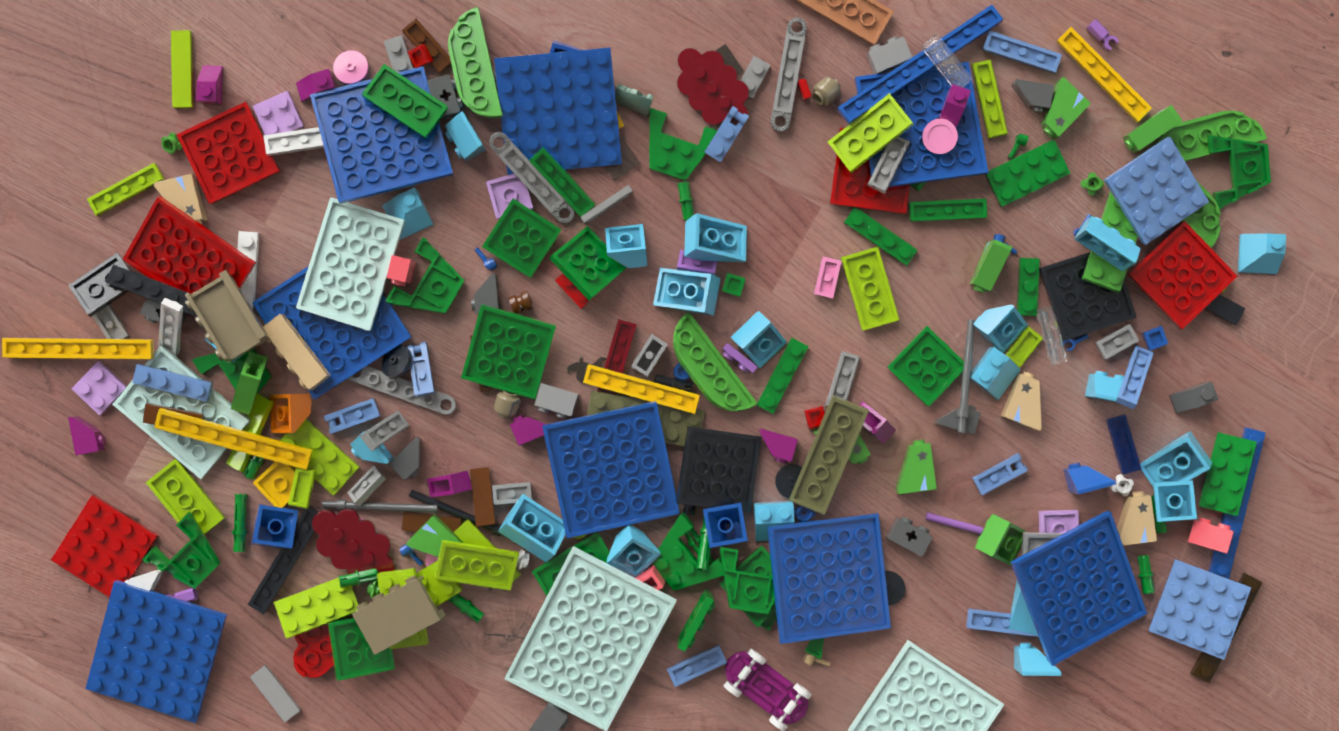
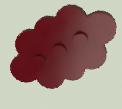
[677,48,749,126]
[312,509,394,574]

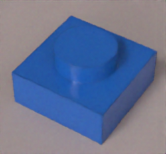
[1142,326,1168,351]

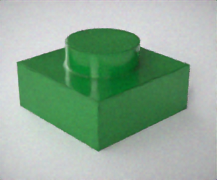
[722,273,746,297]

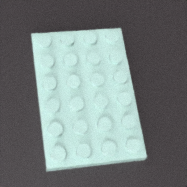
[296,197,405,331]
[112,346,251,479]

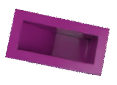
[196,65,223,105]
[296,69,337,102]
[939,84,971,128]
[859,401,896,444]
[510,415,546,446]
[68,416,106,456]
[759,428,798,464]
[427,471,472,497]

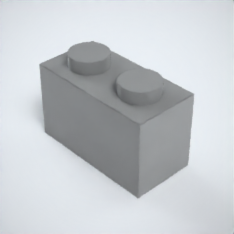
[866,36,912,74]
[631,334,668,377]
[534,383,579,419]

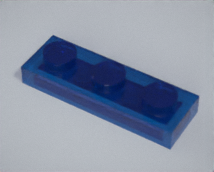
[1105,414,1142,475]

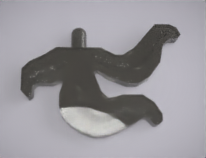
[567,356,606,384]

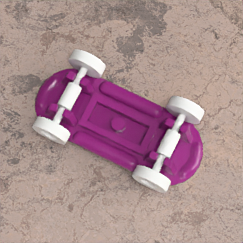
[723,648,812,731]

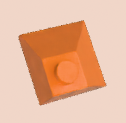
[270,393,312,433]

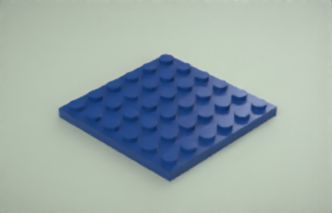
[494,47,622,175]
[855,62,988,190]
[310,66,453,204]
[252,266,412,400]
[542,401,680,538]
[1011,511,1147,666]
[767,513,891,644]
[85,580,228,723]

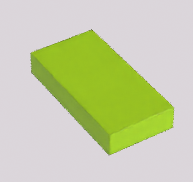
[1005,326,1044,368]
[288,467,316,509]

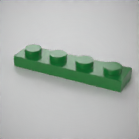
[529,147,596,217]
[909,199,987,222]
[843,207,917,266]
[756,337,809,414]

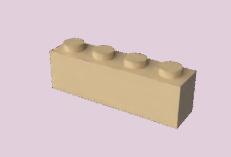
[263,314,331,390]

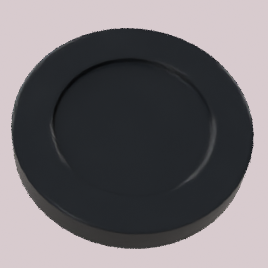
[382,345,412,379]
[775,464,802,498]
[885,571,905,605]

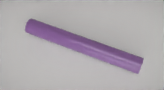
[925,512,983,535]

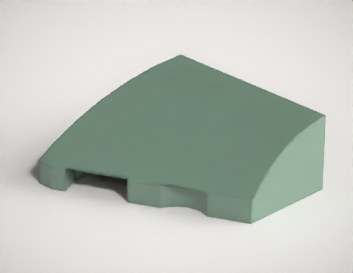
[615,84,654,117]

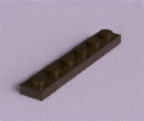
[1190,573,1263,683]

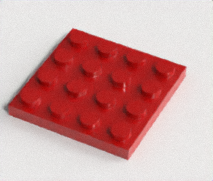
[176,102,281,205]
[830,127,910,214]
[1127,221,1238,330]
[51,495,159,598]

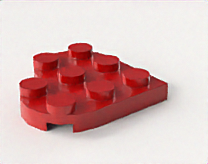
[293,624,334,678]

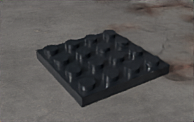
[1039,252,1137,341]
[676,426,762,513]

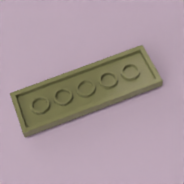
[587,390,705,446]
[789,395,869,515]

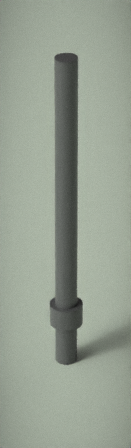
[957,320,975,434]
[322,499,438,513]

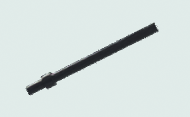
[409,490,507,538]

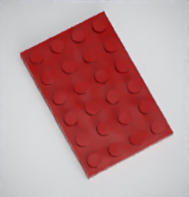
[122,196,256,294]

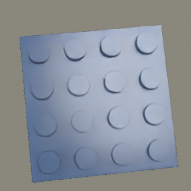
[1104,137,1209,245]
[1148,559,1251,660]

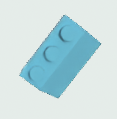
[1074,216,1141,271]
[498,494,566,562]

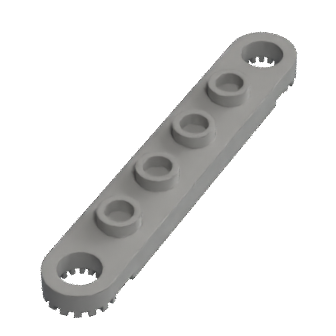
[770,17,807,132]
[489,132,574,223]
[348,366,456,414]

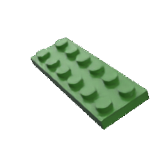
[1082,191,1138,293]

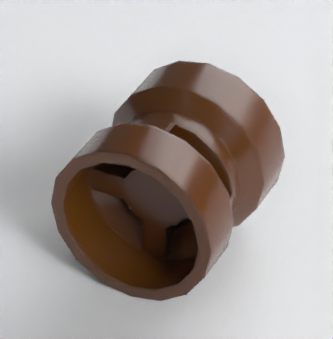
[509,291,533,314]

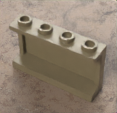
[185,270,270,363]
[352,575,445,655]

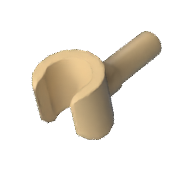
[803,652,830,667]

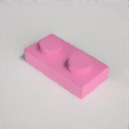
[814,257,842,299]

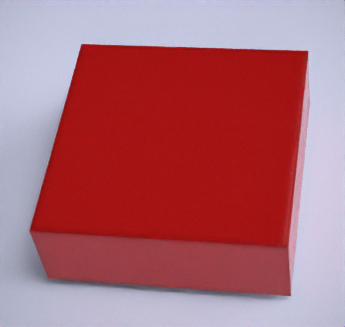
[407,44,433,68]
[797,78,811,101]
[804,406,825,429]

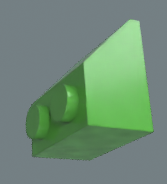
[975,514,1027,566]

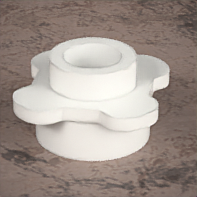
[1111,474,1134,497]
[516,549,529,570]

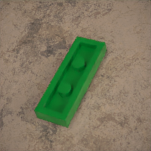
[1016,258,1040,316]

